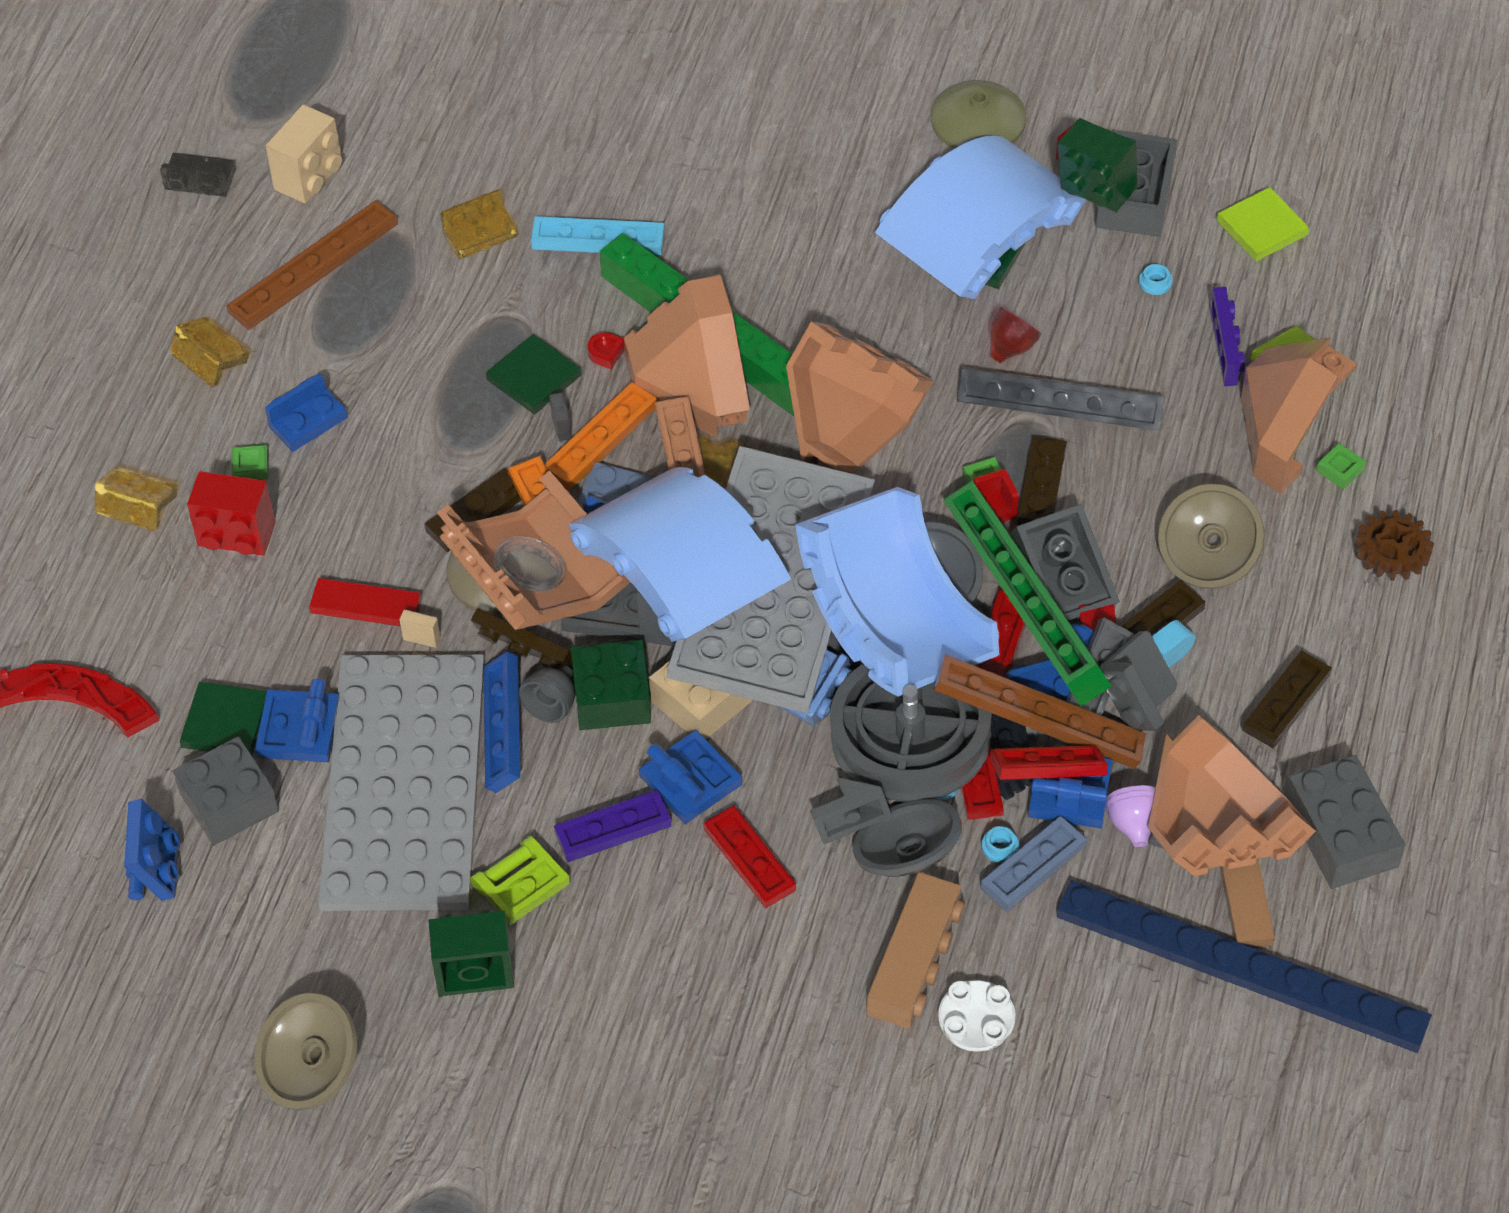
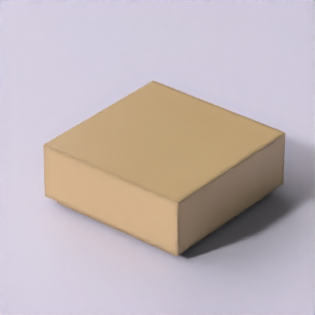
[400,610,440,648]

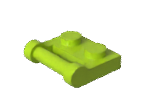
[470,836,570,926]

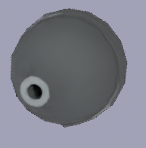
[519,666,575,724]

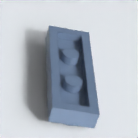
[980,816,1087,912]

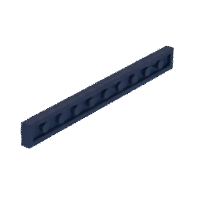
[1057,880,1432,1053]

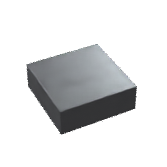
[549,393,572,442]

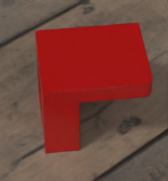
[973,469,1019,523]

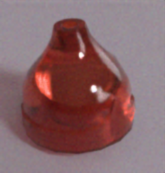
[990,307,1042,364]

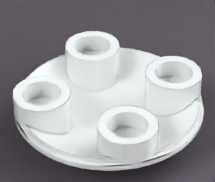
[938,980,1015,1052]

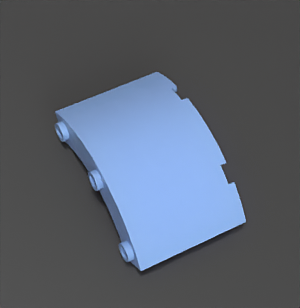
[875,135,1086,299]
[568,467,791,642]
[795,487,999,697]

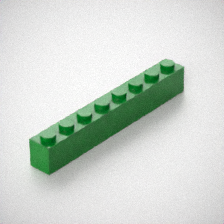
[600,233,794,416]
[943,481,1112,707]

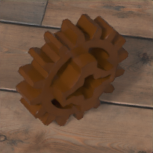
[1355,510,1434,581]

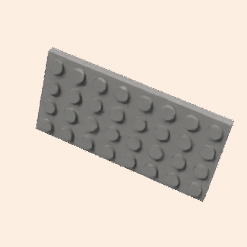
[666,446,875,714]
[318,654,485,911]

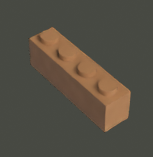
[867,872,965,1029]

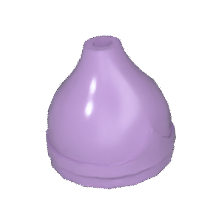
[1105,785,1155,847]

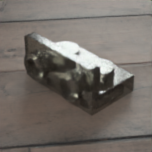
[160,153,236,197]

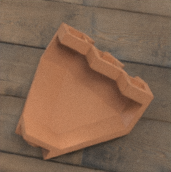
[624,275,750,438]
[786,321,934,474]
[1241,337,1358,494]
[1148,715,1316,876]

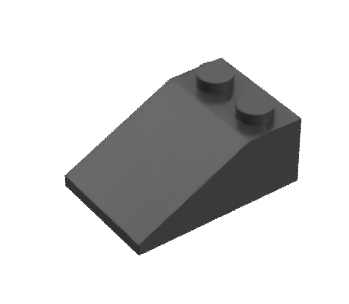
[1010,504,1120,621]

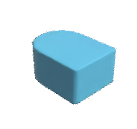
[1152,620,1196,668]

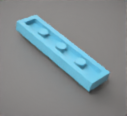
[531,216,665,256]

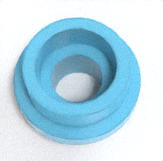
[1139,264,1172,295]
[982,826,1019,863]

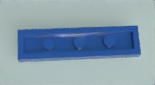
[483,652,521,793]

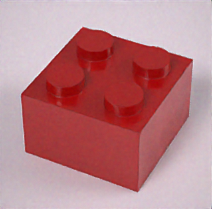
[187,471,276,556]

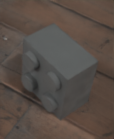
[173,736,279,846]

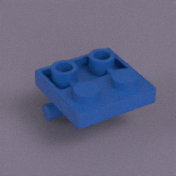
[255,679,339,763]
[639,730,742,825]
[1028,758,1112,829]
[124,798,180,901]

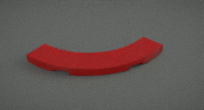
[0,663,159,738]

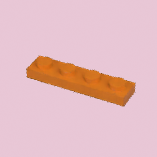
[544,382,658,491]

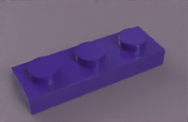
[1210,287,1245,386]
[554,790,671,863]

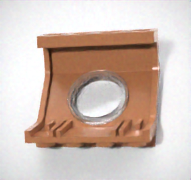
[437,470,631,630]

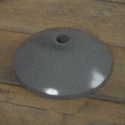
[924,522,983,605]
[853,799,962,877]

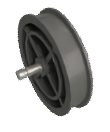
[830,664,992,802]

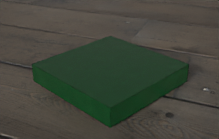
[486,334,581,415]
[180,682,267,756]

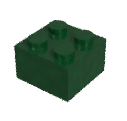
[1058,118,1138,213]
[571,640,651,731]
[428,910,514,997]

